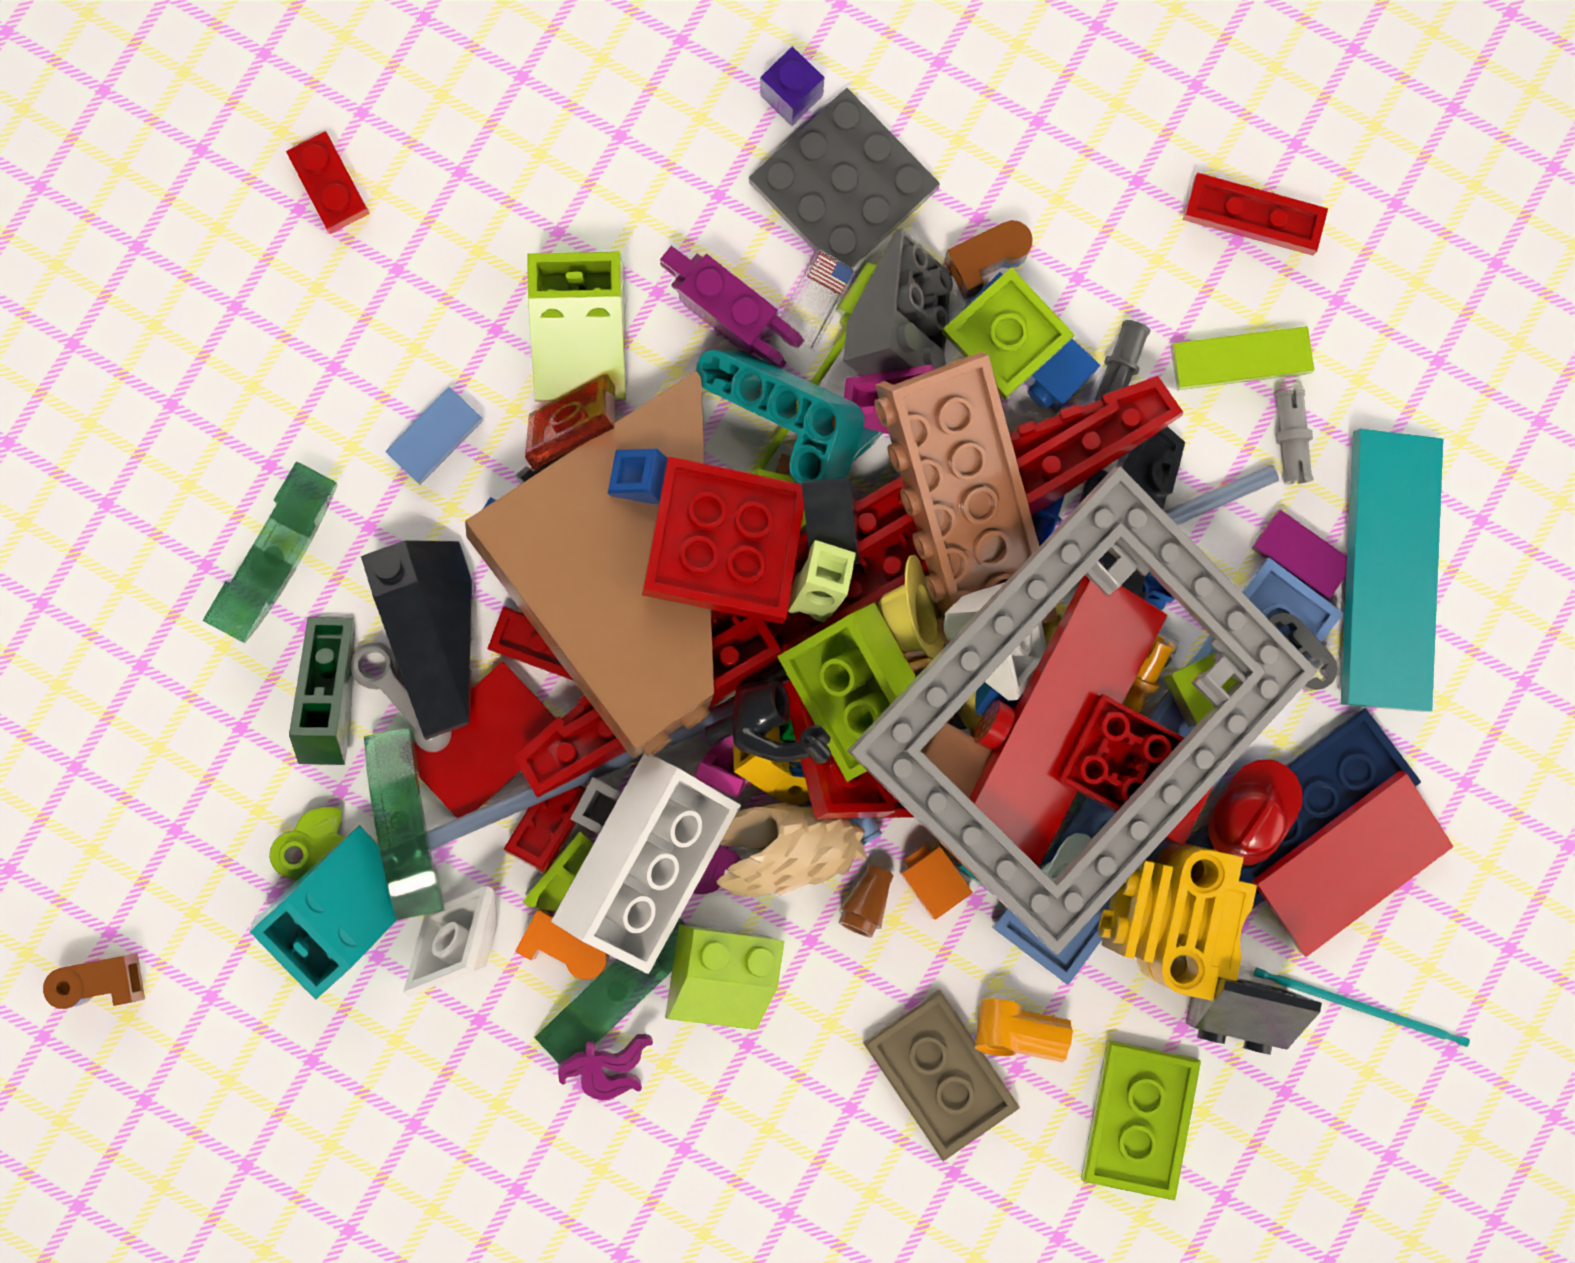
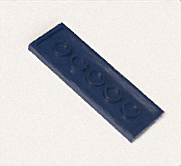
[1185,708,1421,909]

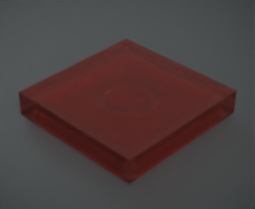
[524,374,615,470]

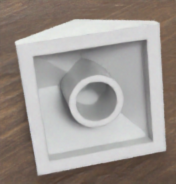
[403,886,497,996]

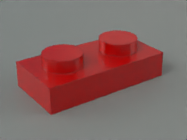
[286,131,370,234]

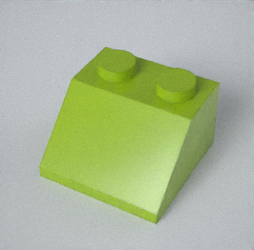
[665,924,785,1030]

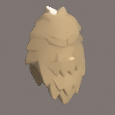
[717,802,867,897]

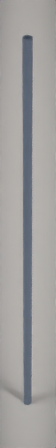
[381,465,1279,868]

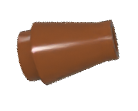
[838,864,894,938]

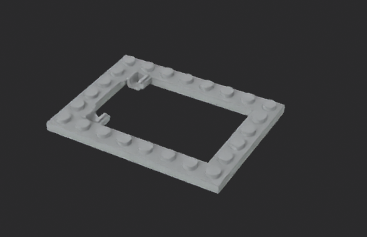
[847,466,1318,955]

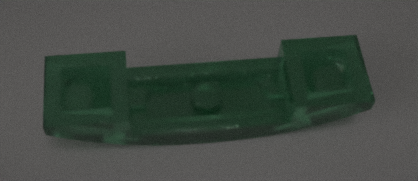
[202,461,338,644]
[364,727,445,921]
[534,918,687,1064]

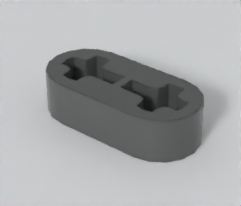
[1268,613,1338,691]

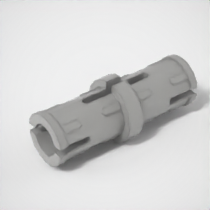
[1275,389,1314,485]

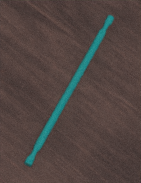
[1253,967,1470,1047]

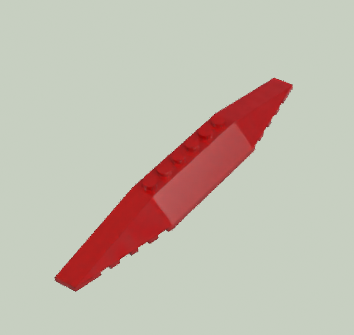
[514,376,1184,798]

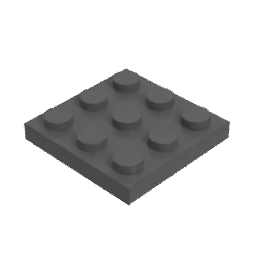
[748,88,940,269]

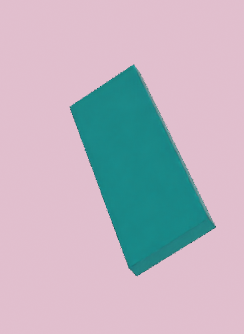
[1340,428,1444,712]

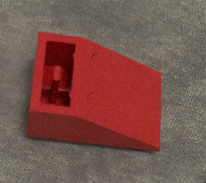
[1058,694,1214,845]

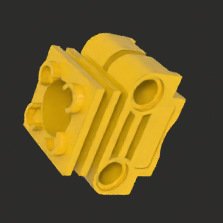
[1098,843,1257,1001]

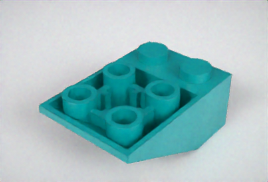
[249,824,423,1000]

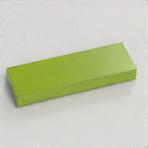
[1170,326,1315,391]

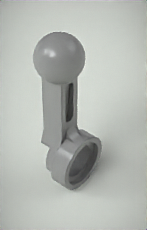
[351,642,452,752]

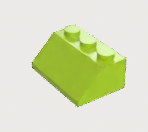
[777,603,916,782]

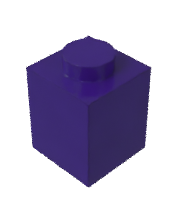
[760,46,825,126]

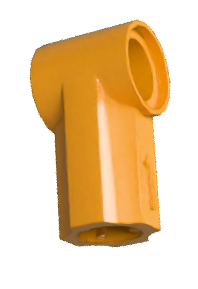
[975,998,1073,1062]

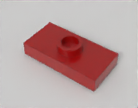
[503,785,586,874]

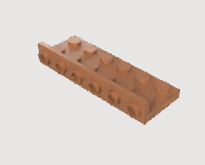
[874,352,1058,644]

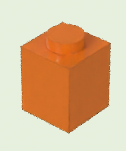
[899,844,973,920]

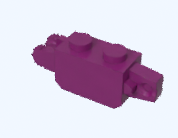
[659,245,805,369]

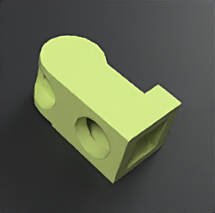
[787,540,856,623]

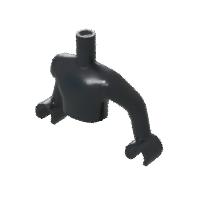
[704,675,831,764]

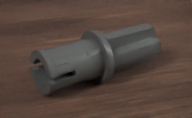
[1094,320,1151,401]

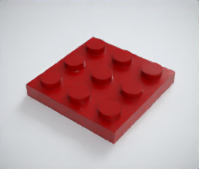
[642,456,804,624]

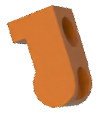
[515,909,609,980]

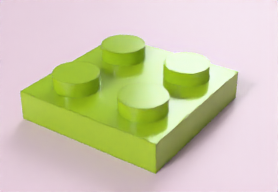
[942,267,1075,400]

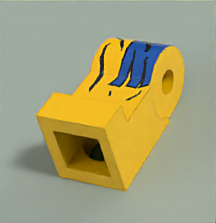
[733,726,810,805]

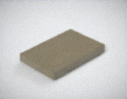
[863,989,1020,1162]

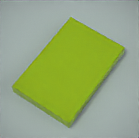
[1081,1040,1201,1201]

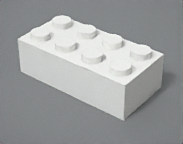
[551,752,741,974]

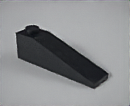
[360,540,474,740]

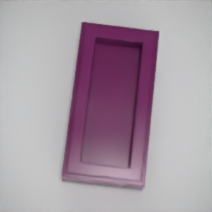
[1251,509,1347,600]

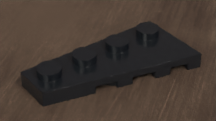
[1098,426,1186,600]

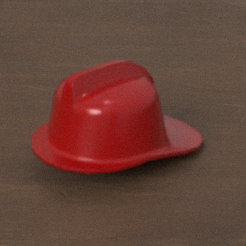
[1208,759,1302,865]

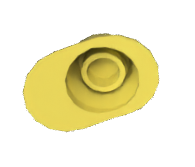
[877,555,944,659]

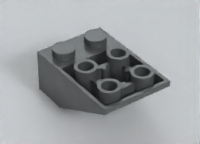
[843,228,953,376]

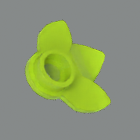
[269,806,345,882]

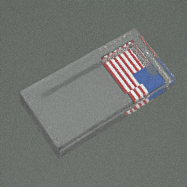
[780,248,858,351]

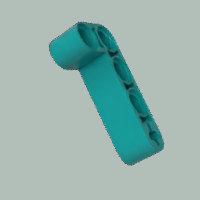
[696,350,865,484]

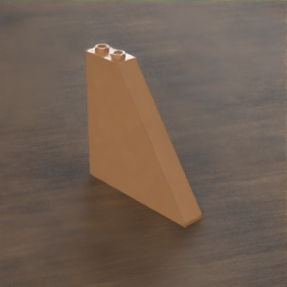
[465,370,714,760]

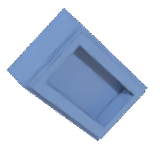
[385,387,484,485]

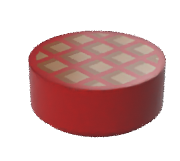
[974,700,1015,750]

